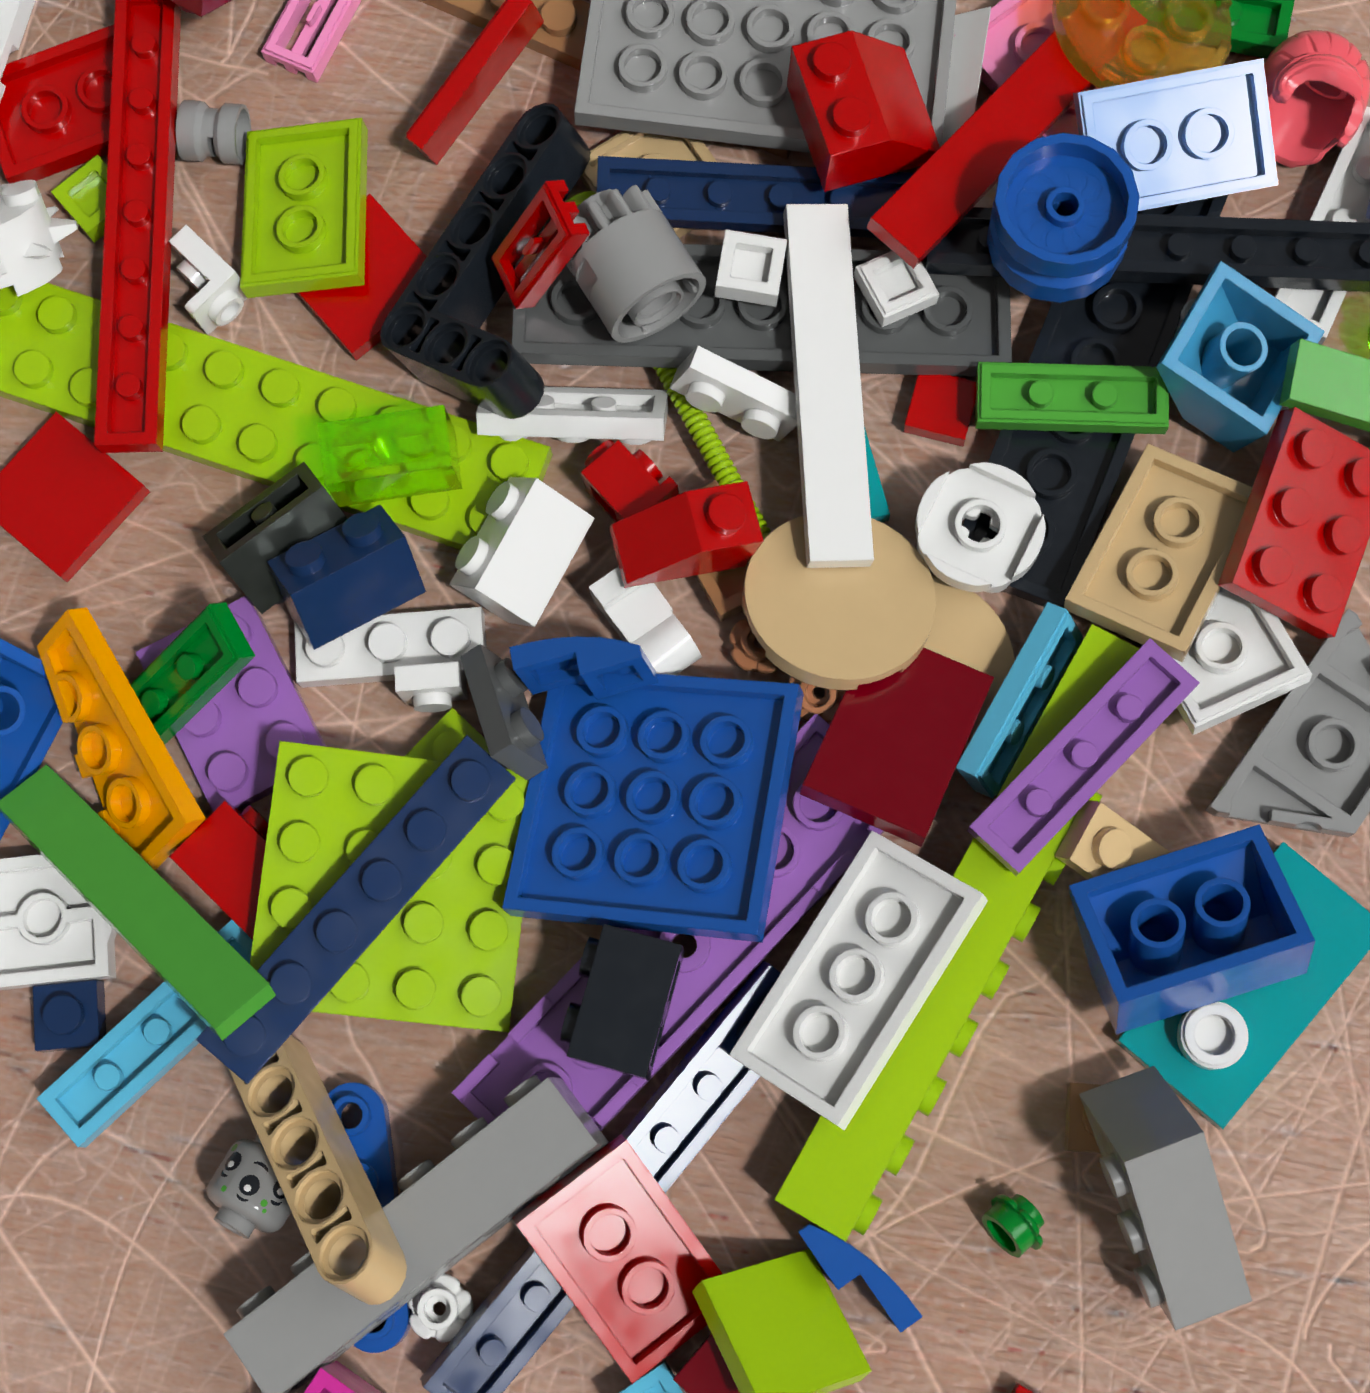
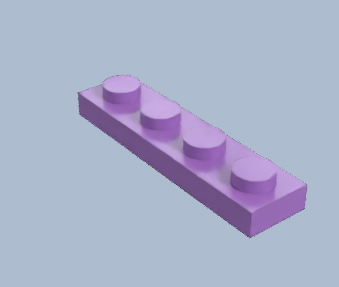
[967,638,1200,876]

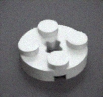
[915,462,1046,593]

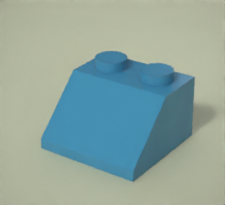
[1156,261,1325,453]

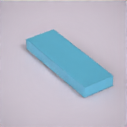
[956,602,1083,799]

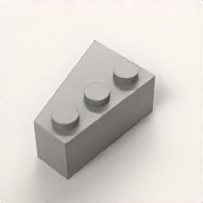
[1079,1066,1252,1331]

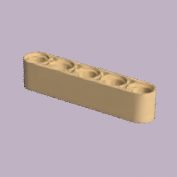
[229,1035,407,1305]

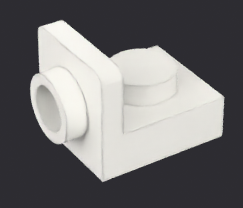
[169,225,247,334]

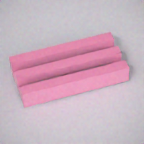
[261,0,362,83]

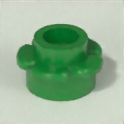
[982,1194,1044,1258]

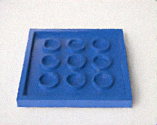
[502,674,804,943]

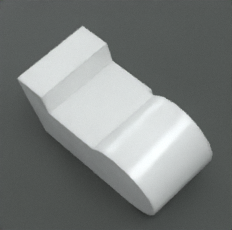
[589,566,702,675]

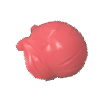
[1264,30,1370,168]

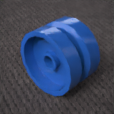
[986,133,1140,303]

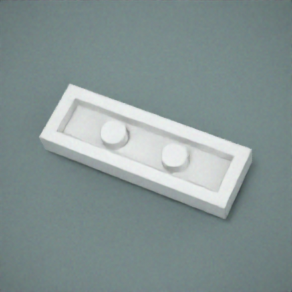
[476,386,668,445]
[294,607,486,688]

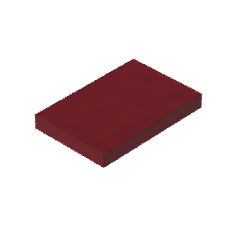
[800,648,994,847]

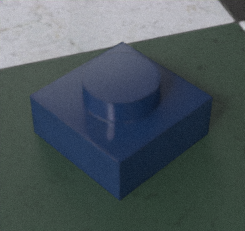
[33,980,106,1053]

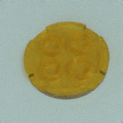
[1052,0,1232,89]

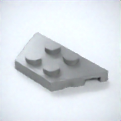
[1206,608,1370,838]

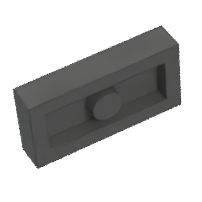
[460,644,548,781]

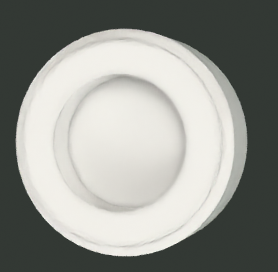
[1177,1002,1248,1070]

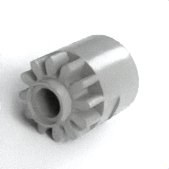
[567,185,706,343]

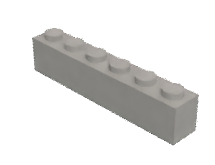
[223,1075,609,1393]

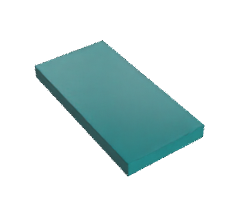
[1115,842,1370,1130]

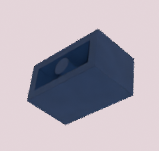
[267,505,426,650]

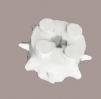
[0,180,78,296]

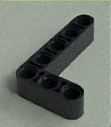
[380,103,590,419]

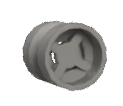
[176,100,251,165]

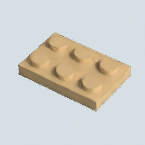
[1064,444,1252,662]

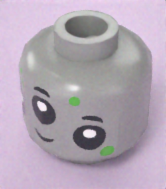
[206,1135,291,1239]

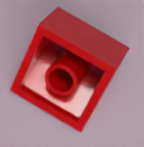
[787,30,940,192]

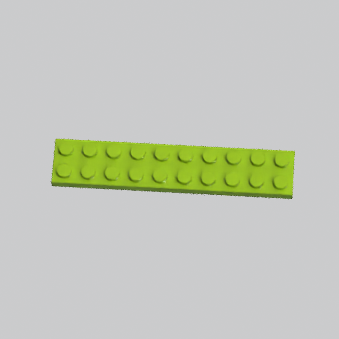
[0,283,553,550]

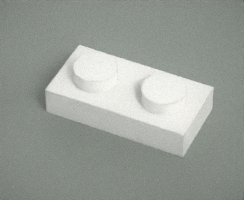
[670,346,797,442]

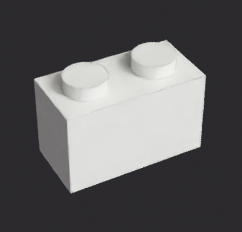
[449,477,595,627]

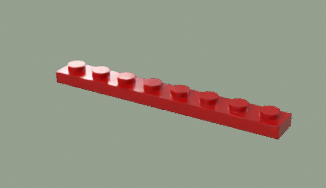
[94,0,181,453]

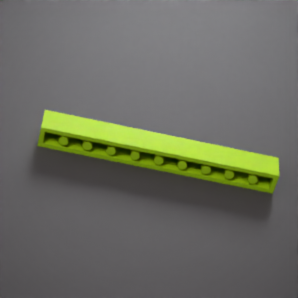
[774,624,1139,1242]

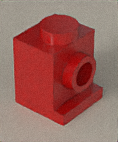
[581,440,679,522]

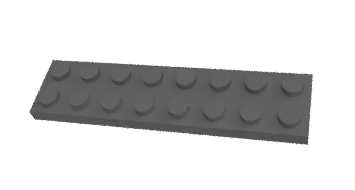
[512,244,1012,377]

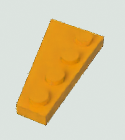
[36,607,206,871]

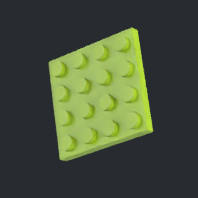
[250,741,529,1033]

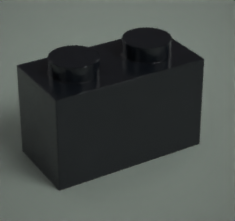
[560,924,685,1081]

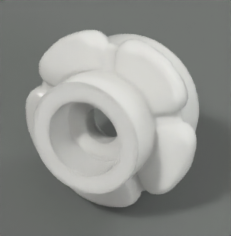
[407,1274,473,1343]

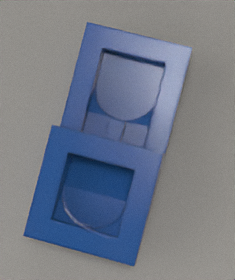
[509,636,658,700]
[798,1223,923,1333]

